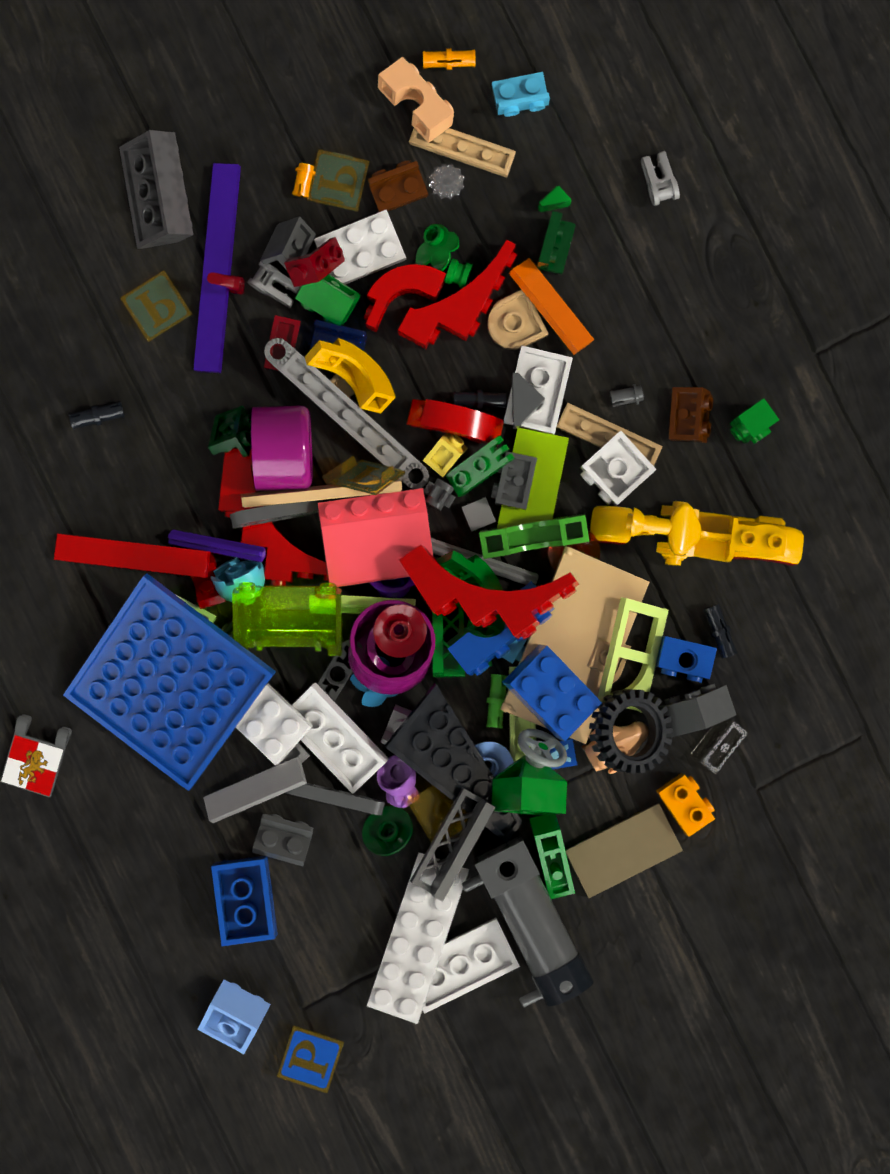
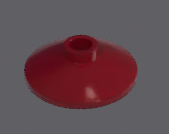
[373,604,427,658]

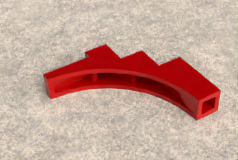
[218,448,329,587]
[399,545,580,639]

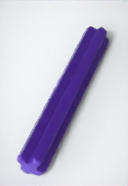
[168,530,266,562]

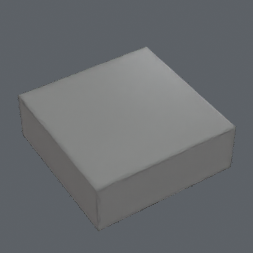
[461,497,496,532]

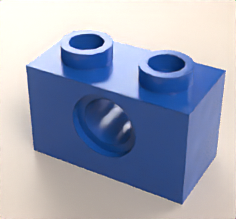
[656,636,717,683]

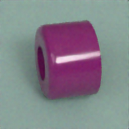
[251,406,313,491]
[348,600,435,695]

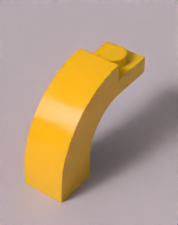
[305,338,396,414]

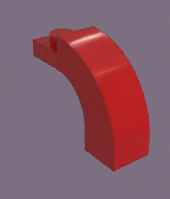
[364,264,446,332]
[407,399,504,446]

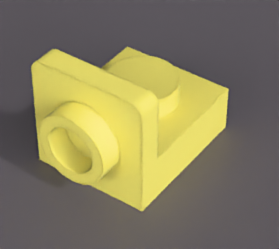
[423,433,468,477]

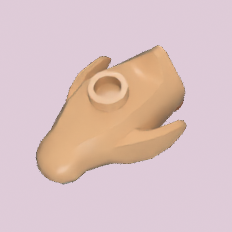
[582,721,649,774]

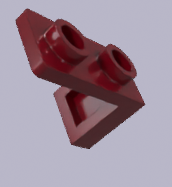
[284,237,345,287]

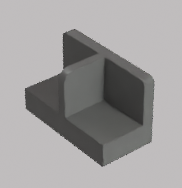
[260,216,316,270]

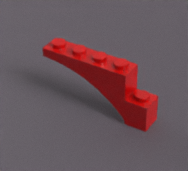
[398,240,518,349]

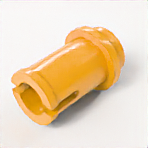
[292,163,316,198]

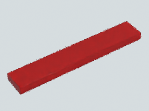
[54,534,211,578]

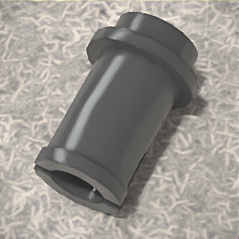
[610,384,644,407]

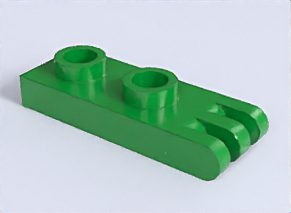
[445,436,515,497]

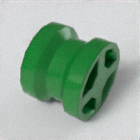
[445,258,473,289]

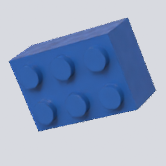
[502,644,602,741]
[211,856,278,946]

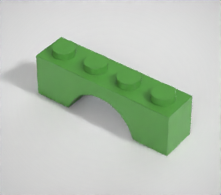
[479,513,590,559]

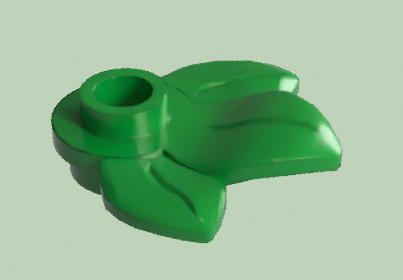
[416,224,459,271]

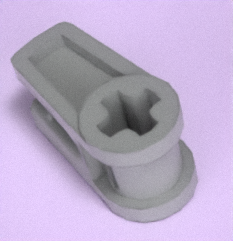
[641,151,680,206]
[247,261,301,308]

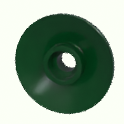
[362,806,413,856]

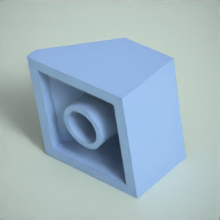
[197,979,271,1054]

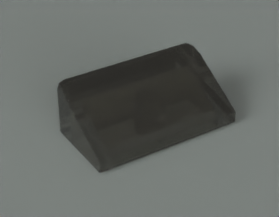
[691,718,748,774]

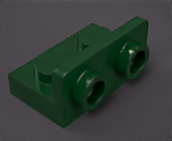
[537,211,576,274]
[208,406,252,457]

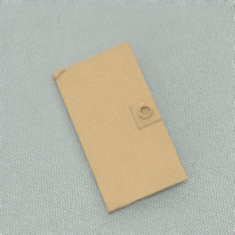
[500,546,649,744]

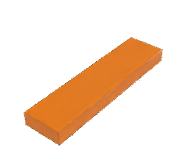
[509,258,594,355]

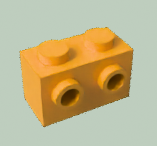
[656,773,715,837]

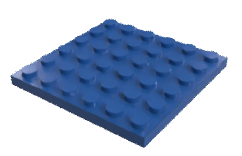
[63,573,276,791]

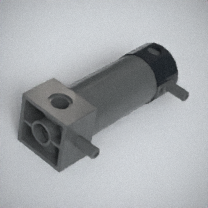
[462,835,594,1007]

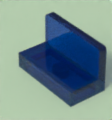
[310,320,367,351]

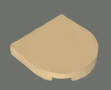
[487,289,549,350]

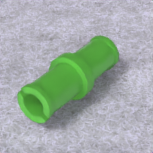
[486,674,507,729]

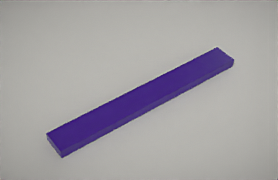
[194,163,241,373]

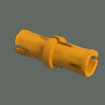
[423,48,476,70]

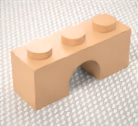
[378,57,454,143]

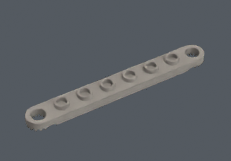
[264,338,429,489]

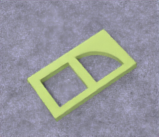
[598,597,669,713]

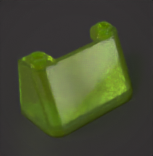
[232,582,344,656]

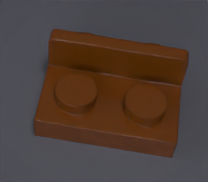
[368,160,428,212]
[669,387,713,443]

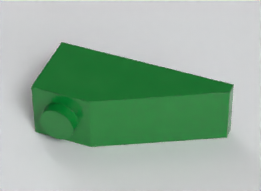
[529,814,575,899]

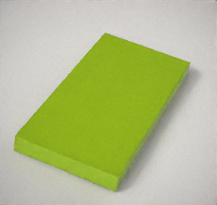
[497,428,569,528]

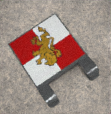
[0,714,72,797]

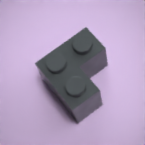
[663,683,736,738]

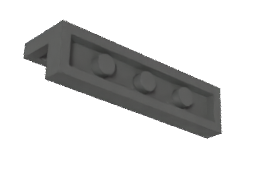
[410,787,495,902]

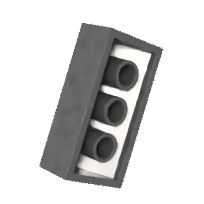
[119,130,193,249]

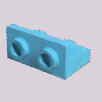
[492,72,550,117]

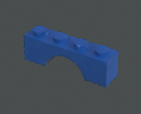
[448,581,555,676]

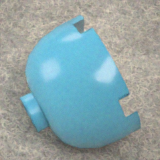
[211,558,265,604]

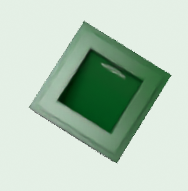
[538,186,572,212]

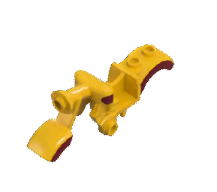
[590,501,804,566]

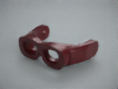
[207,272,245,295]

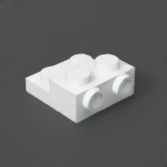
[580,431,656,506]

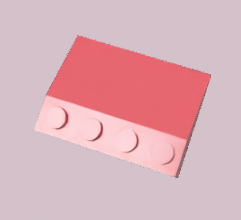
[318,488,433,588]

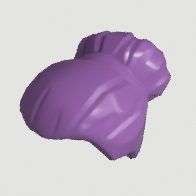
[377,755,419,808]

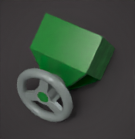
[492,729,567,815]

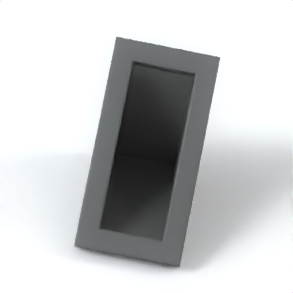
[512,373,545,429]

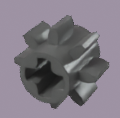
[423,478,455,511]

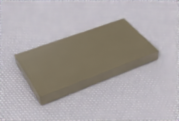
[565,803,683,898]

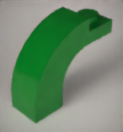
[437,550,505,638]

